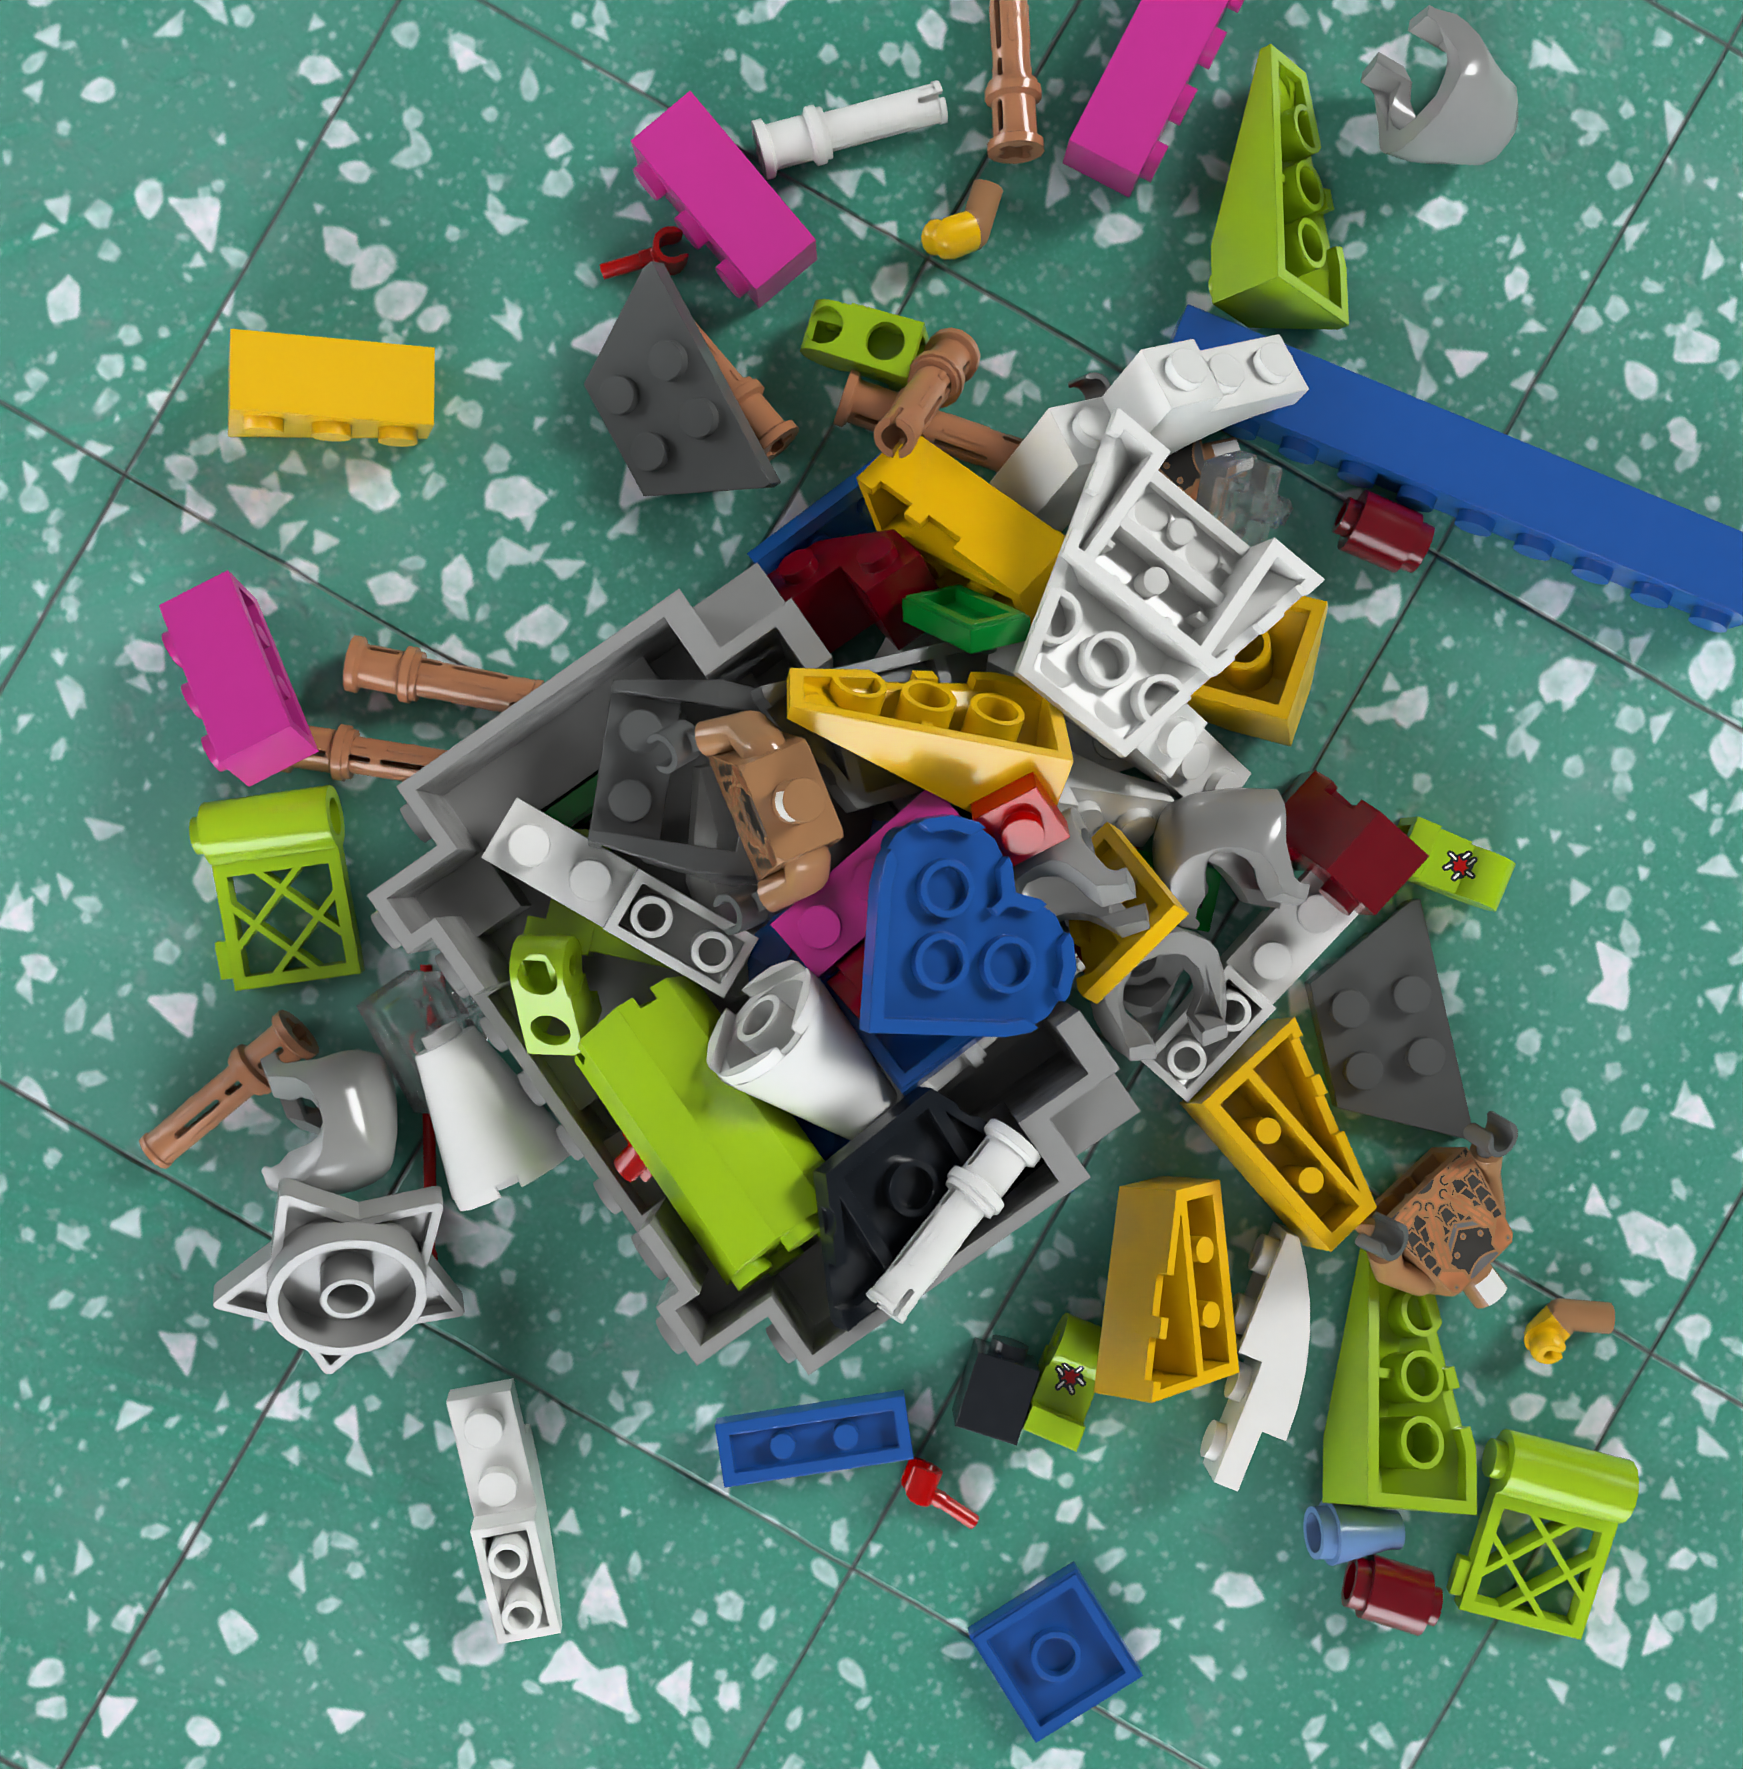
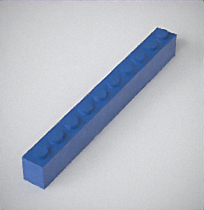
[1169,304,1743,633]

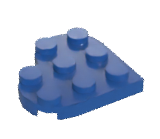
[859,814,1076,1037]

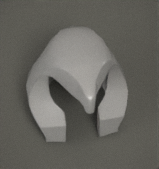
[1361,5,1518,165]
[1152,787,1310,929]
[1013,806,1150,938]
[1090,926,1228,1061]
[260,1049,398,1195]

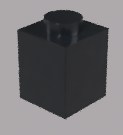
[952,1335,1040,1446]

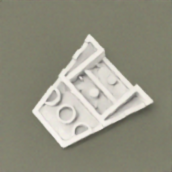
[1013,408,1325,758]

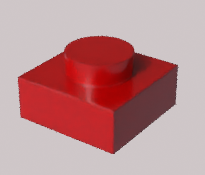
[970,772,1070,866]

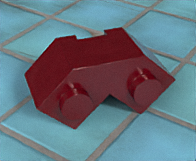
[767,529,939,653]
[1281,770,1429,916]

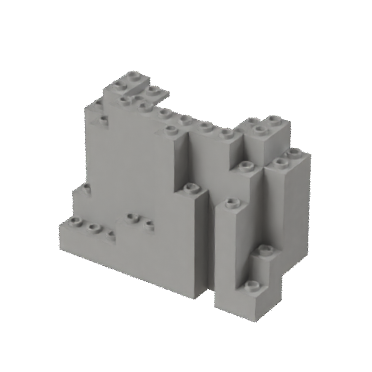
[367,563,1141,1375]

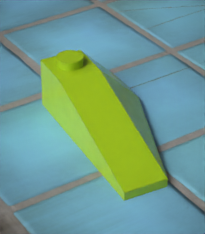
[1208,44,1349,330]
[1322,1248,1477,1515]

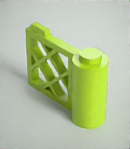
[189,785,365,991]
[1446,1428,1639,1640]

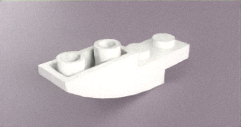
[481,797,759,998]
[1141,871,1358,1103]
[1200,1221,1310,1492]
[446,1378,562,1644]

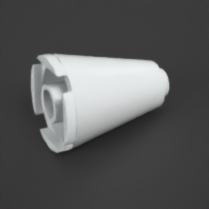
[706,960,897,1141]
[415,1020,570,1211]

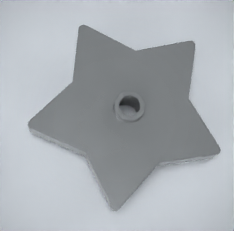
[213,1177,465,1374]

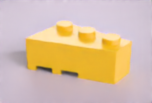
[228,329,435,447]
[856,436,1065,625]
[1180,1017,1377,1252]
[1094,1176,1239,1403]

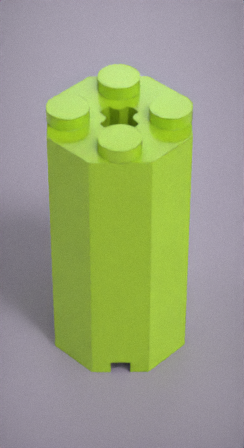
[574,976,825,1292]

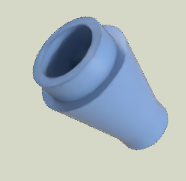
[1303,1501,1405,1566]

